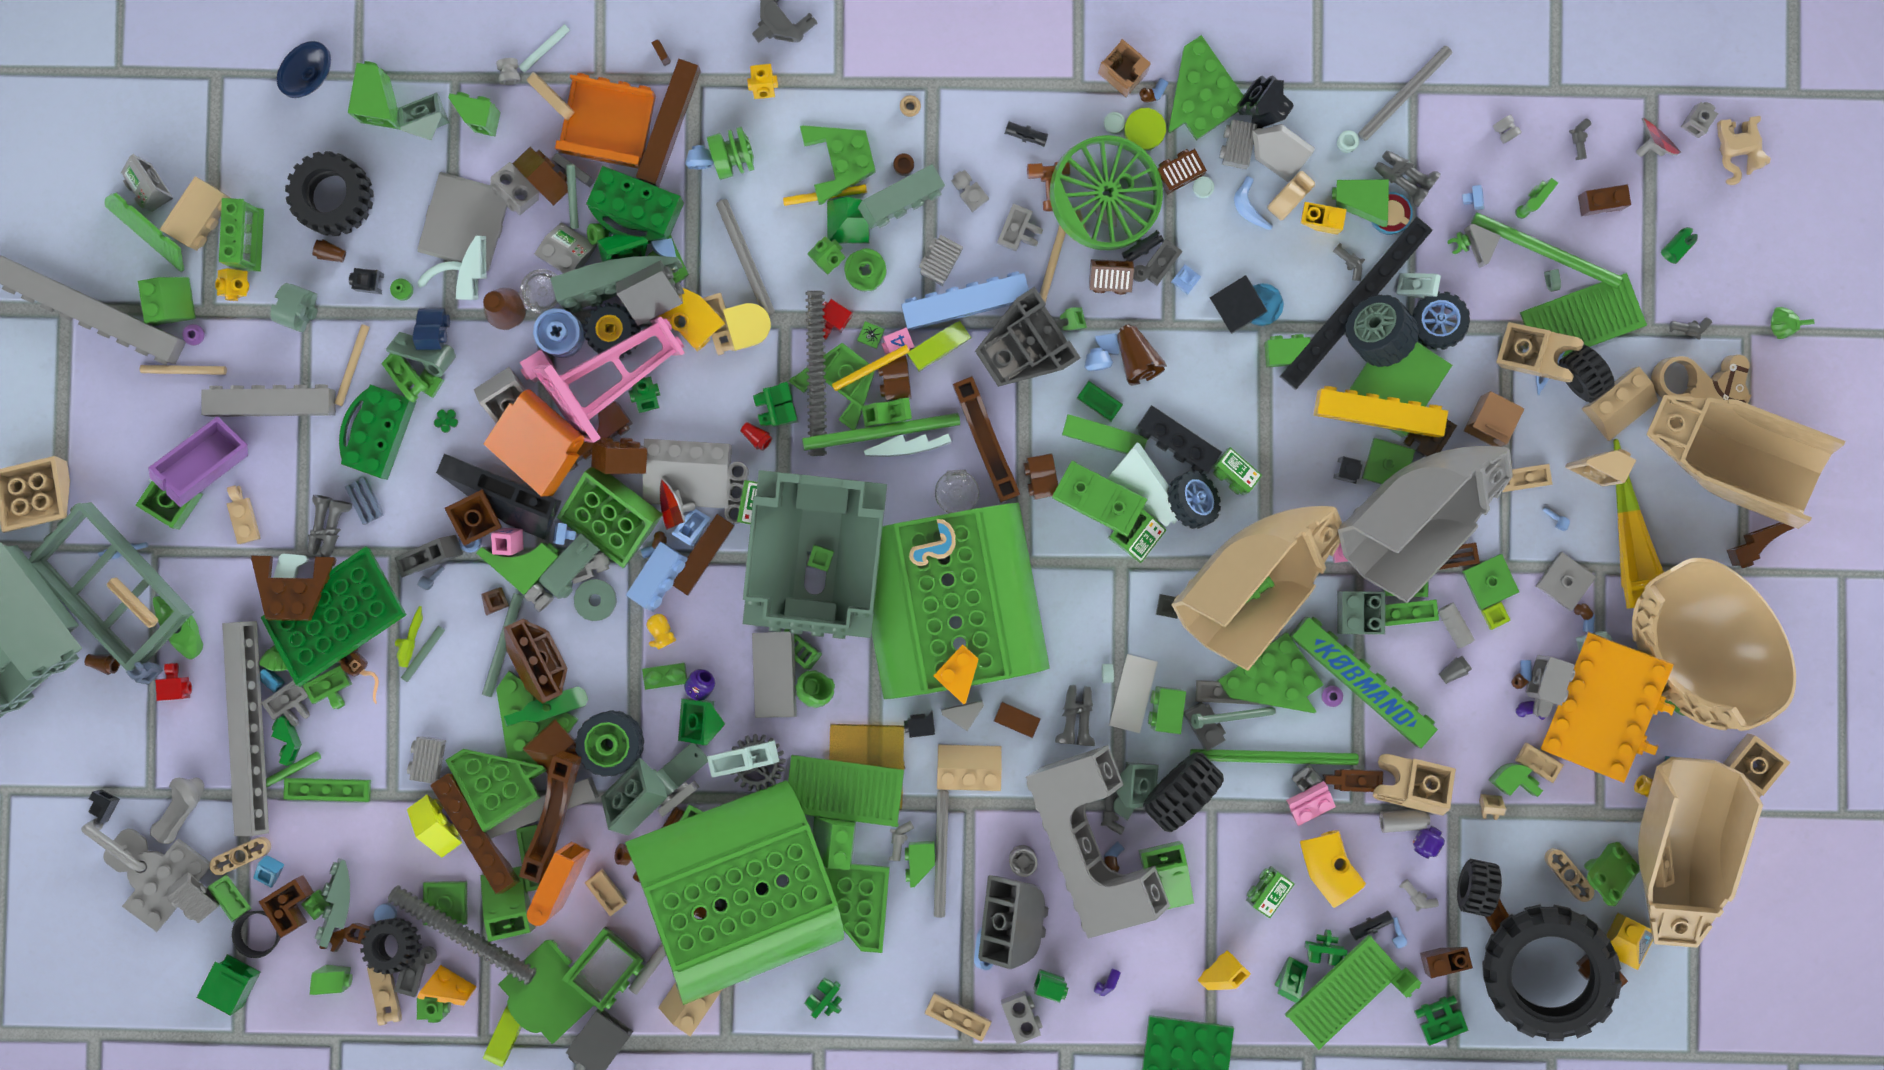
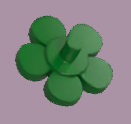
[434,409,458,433]

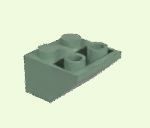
[1337,591,1385,634]

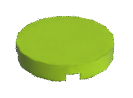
[1124,108,1166,151]

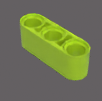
[483,1004,522,1067]

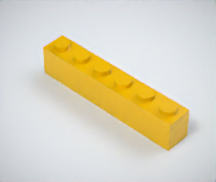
[1313,386,1448,438]

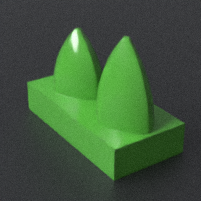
[642,663,687,690]

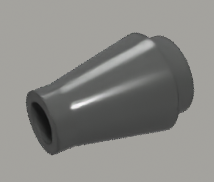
[1439,656,1472,684]

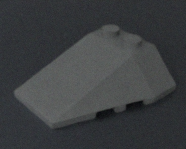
[975,287,1081,387]

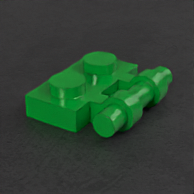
[1414,995,1469,1046]

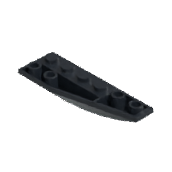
[436,454,562,540]

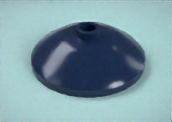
[277,41,331,98]

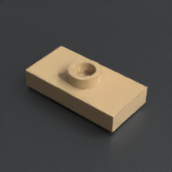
[1515,742,1564,783]
[585,869,628,916]

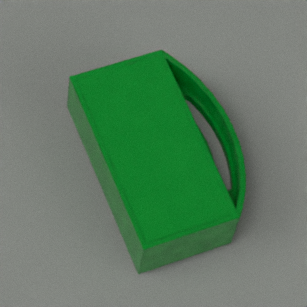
[586,165,684,244]
[339,384,417,480]

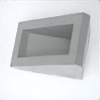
[1464,224,1500,268]
[941,701,984,731]

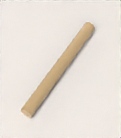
[1039,225,1066,303]
[334,324,370,406]
[140,365,227,375]

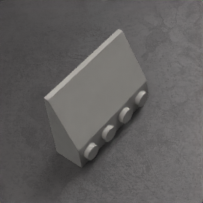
[643,439,732,508]

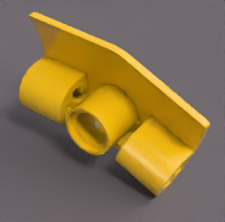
[657,287,725,351]
[1300,830,1366,908]

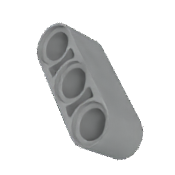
[725,462,749,524]

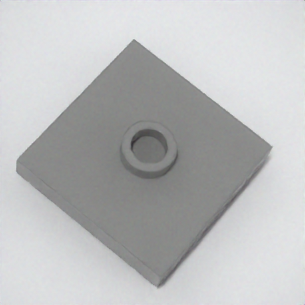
[1536,552,1596,611]

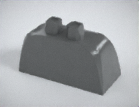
[978,875,1049,969]

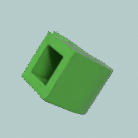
[862,398,912,427]
[1489,763,1543,797]

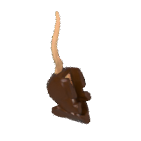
[338,648,379,704]

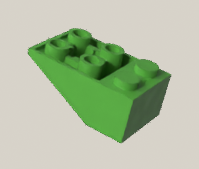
[1138,841,1194,909]
[480,866,536,942]

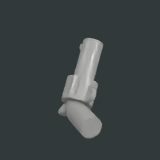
[889,821,914,861]
[1399,879,1439,912]

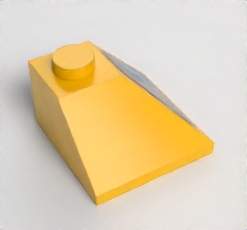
[1606,912,1653,970]

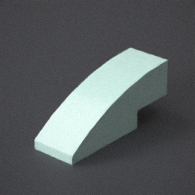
[456,236,487,300]
[707,740,779,777]

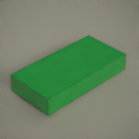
[1076,381,1123,422]

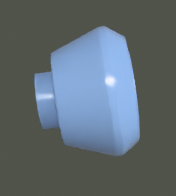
[685,145,714,170]
[1085,348,1113,371]

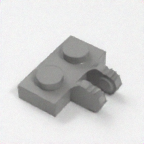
[997,203,1043,251]
[261,681,310,726]

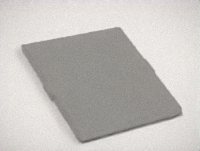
[418,172,507,271]

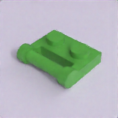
[1515,178,1558,219]

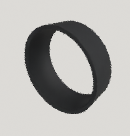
[232,911,280,958]

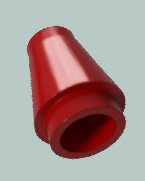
[740,422,772,451]

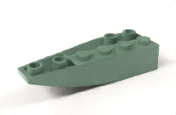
[550,256,683,313]

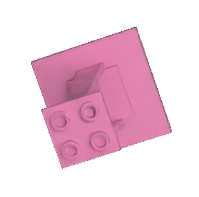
[532,317,685,443]

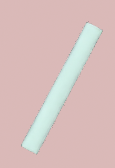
[518,24,570,73]

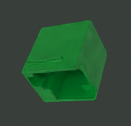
[196,954,261,1016]

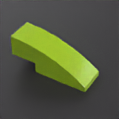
[907,320,971,372]

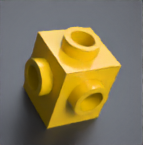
[747,64,778,99]
[215,268,249,301]

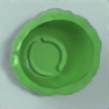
[795,670,835,708]

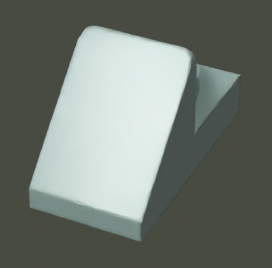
[1396,273,1441,299]

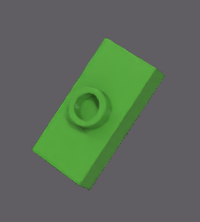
[207,874,251,922]

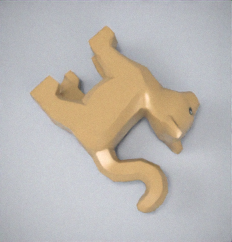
[1717,116,1771,185]

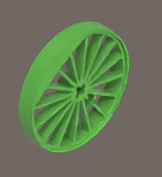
[1050,135,1163,251]

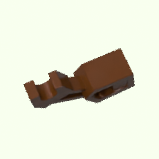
[319,923,370,952]

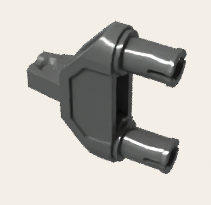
[752,0,818,43]

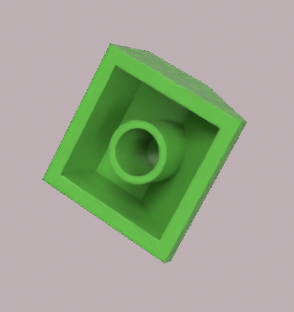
[138,277,196,326]

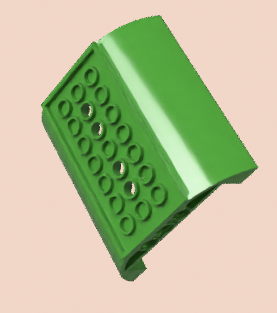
[871,503,1050,699]
[625,780,844,1005]

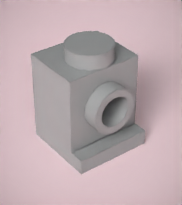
[1681,102,1718,138]

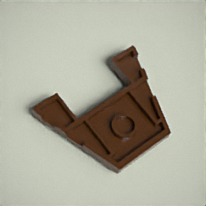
[251,555,337,621]

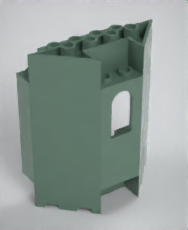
[742,470,887,639]
[0,542,82,718]

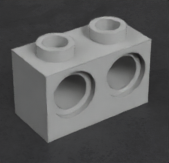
[490,162,539,215]
[1001,991,1043,1045]

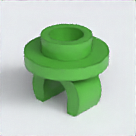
[1447,232,1471,254]

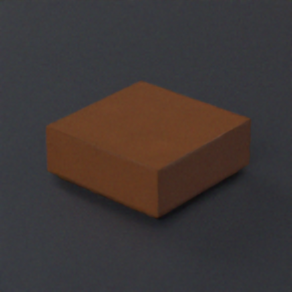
[651,39,671,66]

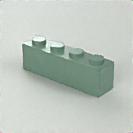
[858,164,945,229]

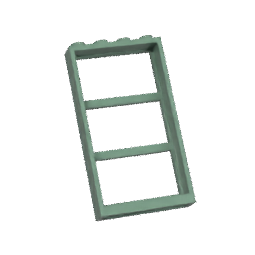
[28,502,194,671]

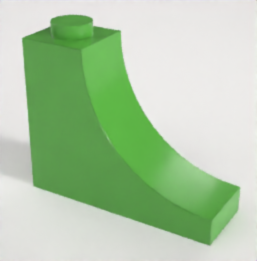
[476,543,560,595]

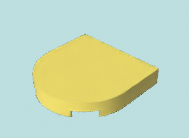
[723,303,771,351]

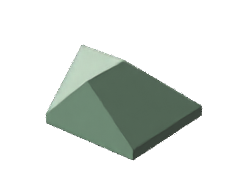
[398,93,449,140]
[1116,762,1159,808]

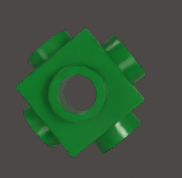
[629,376,660,413]

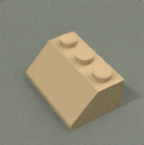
[159,176,230,251]
[1582,366,1658,441]
[1565,449,1636,487]
[937,744,1002,791]
[658,982,723,1036]

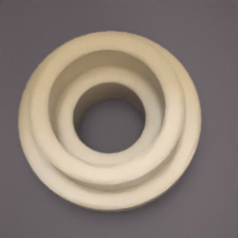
[900,95,921,117]

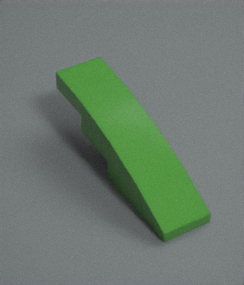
[1062,414,1147,455]

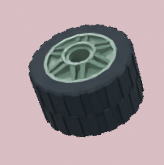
[1345,295,1419,367]

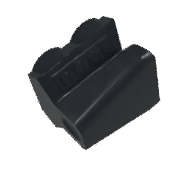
[1237,75,1294,128]

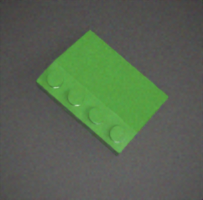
[557,467,663,568]

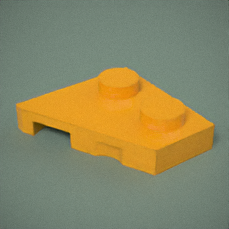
[933,644,979,704]
[417,965,477,1006]

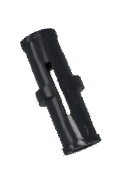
[1004,121,1048,147]
[1121,230,1164,262]
[1349,910,1394,941]

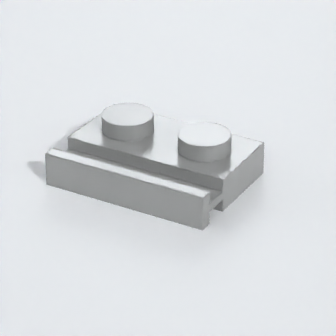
[657,780,699,817]

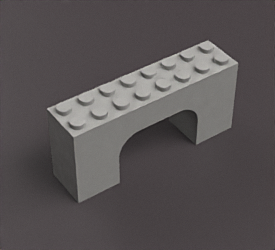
[1026,745,1170,938]

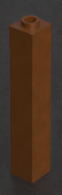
[636,58,701,187]

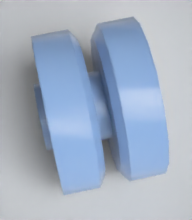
[533,308,585,358]

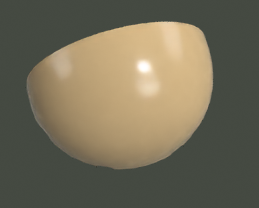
[1632,558,1796,731]

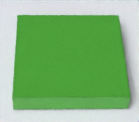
[423,881,468,925]

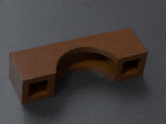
[569,401,633,472]

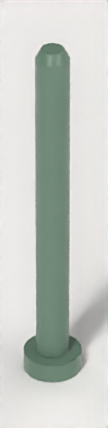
[1191,707,1276,729]

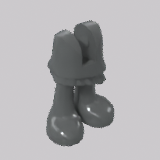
[1374,150,1441,207]
[308,495,353,557]
[1055,685,1095,746]

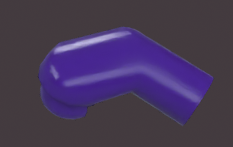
[1515,701,1546,720]
[1094,969,1121,996]

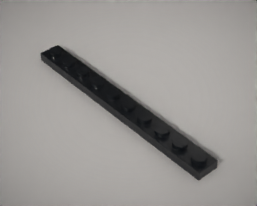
[1279,217,1433,390]

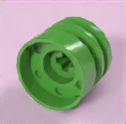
[707,127,754,180]

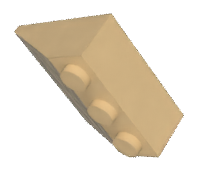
[0,456,70,533]

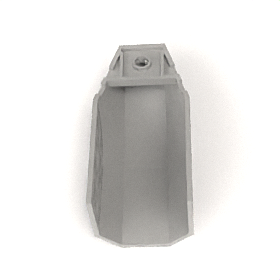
[1338,446,1513,603]

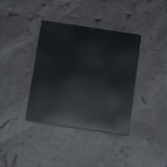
[1209,275,1268,334]

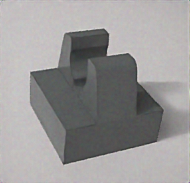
[1292,764,1323,792]

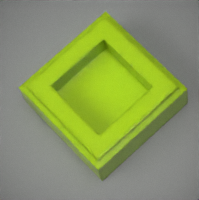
[1481,602,1511,630]

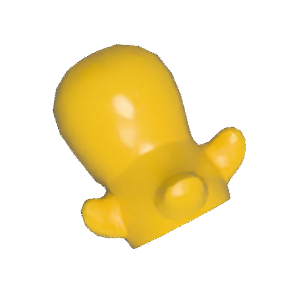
[646,614,676,650]

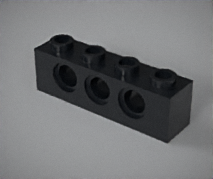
[1136,405,1222,475]

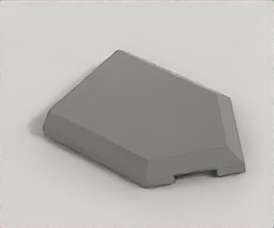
[1252,124,1315,182]

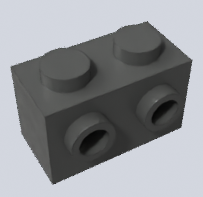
[1183,702,1226,751]

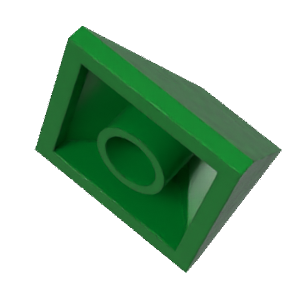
[827,197,869,244]
[597,234,648,262]
[678,698,725,745]

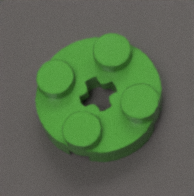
[844,248,887,292]

